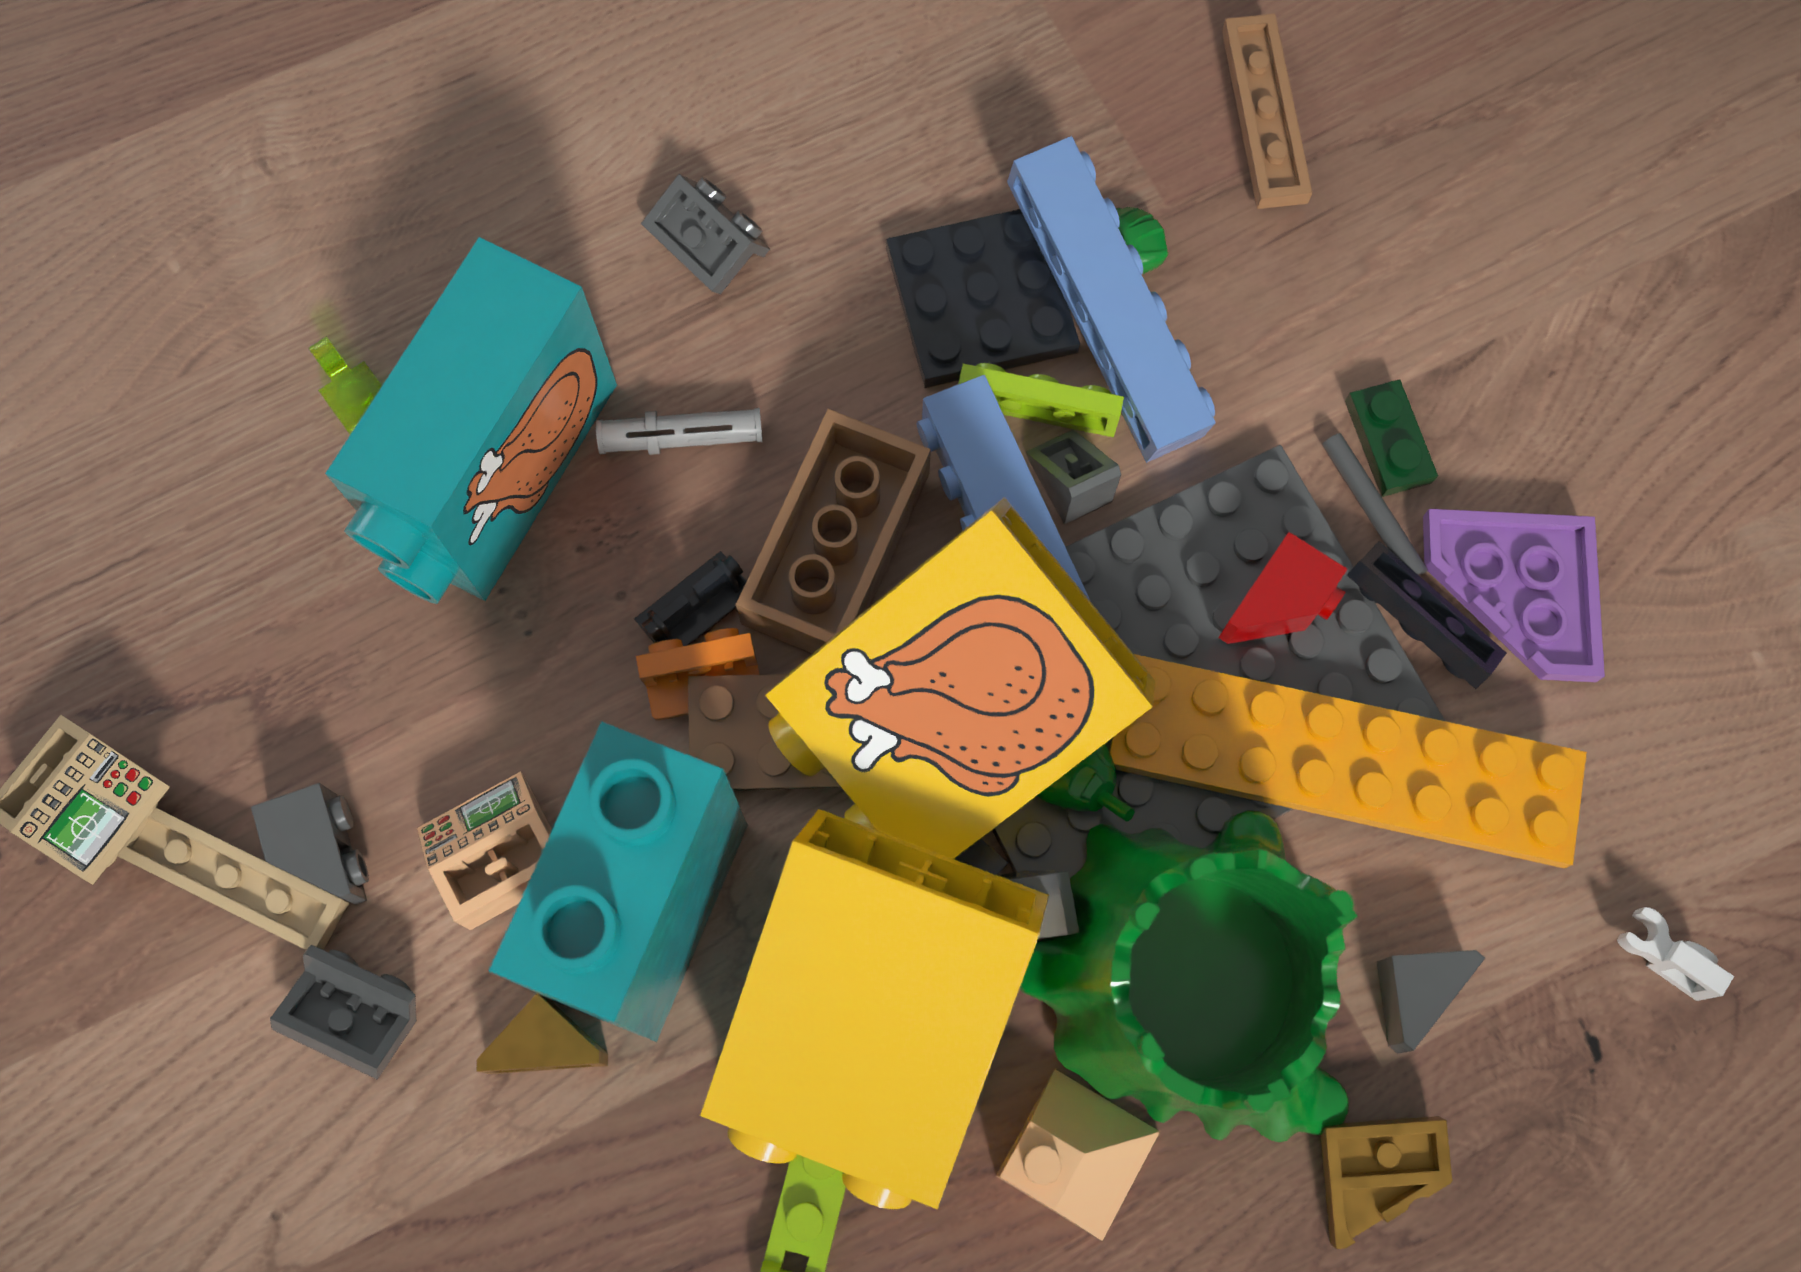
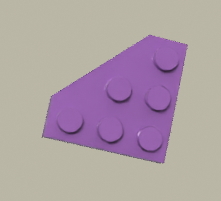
[1423,509,1605,682]

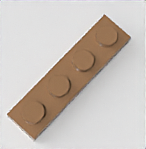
[1222,13,1312,209]

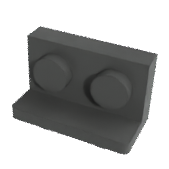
[641,174,770,294]

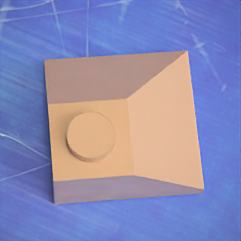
[996,1069,1160,1241]

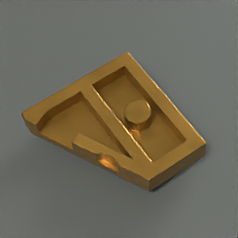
[1321,1116,1453,1249]

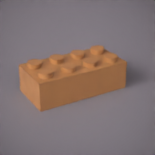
[736,409,931,654]

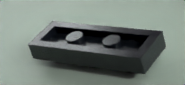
[1347,541,1507,689]

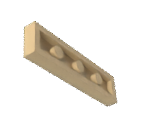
[118,808,349,950]

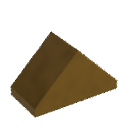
[477,993,608,1074]

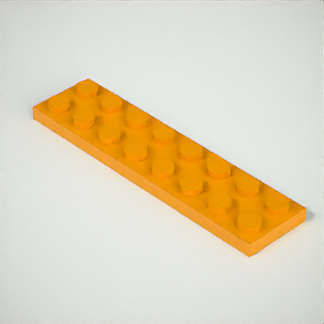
[1109,654,1587,869]

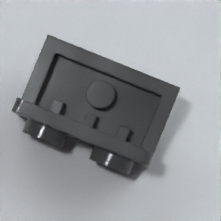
[270,945,416,1080]

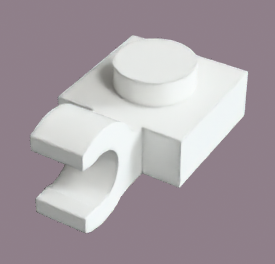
[1617,907,1734,1001]

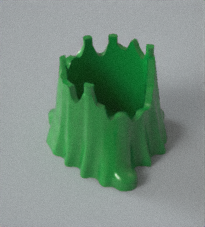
[1019,810,1358,1143]

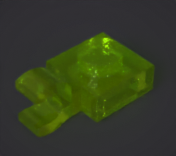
[308,336,382,434]

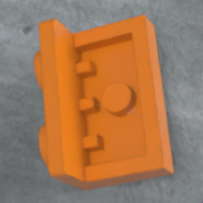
[636,628,760,721]

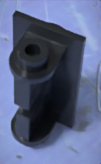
[634,551,747,646]

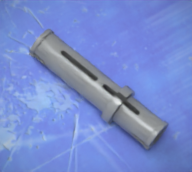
[596,408,763,455]

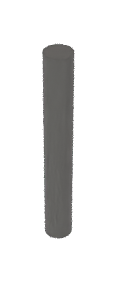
[1322,433,1428,576]

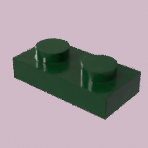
[1345,379,1438,497]

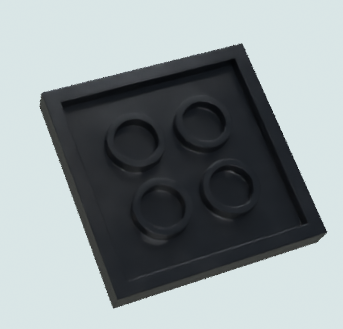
[886,209,1080,388]

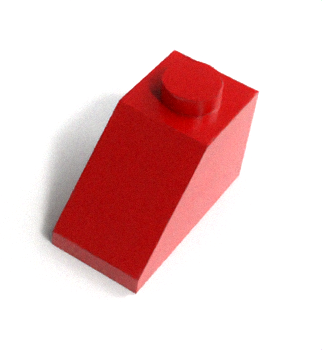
[1219,532,1347,644]

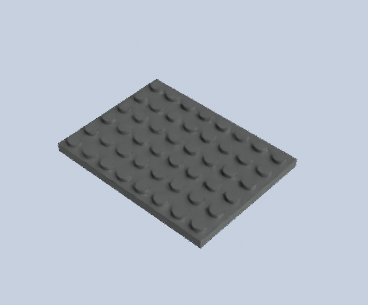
[992,444,1445,878]

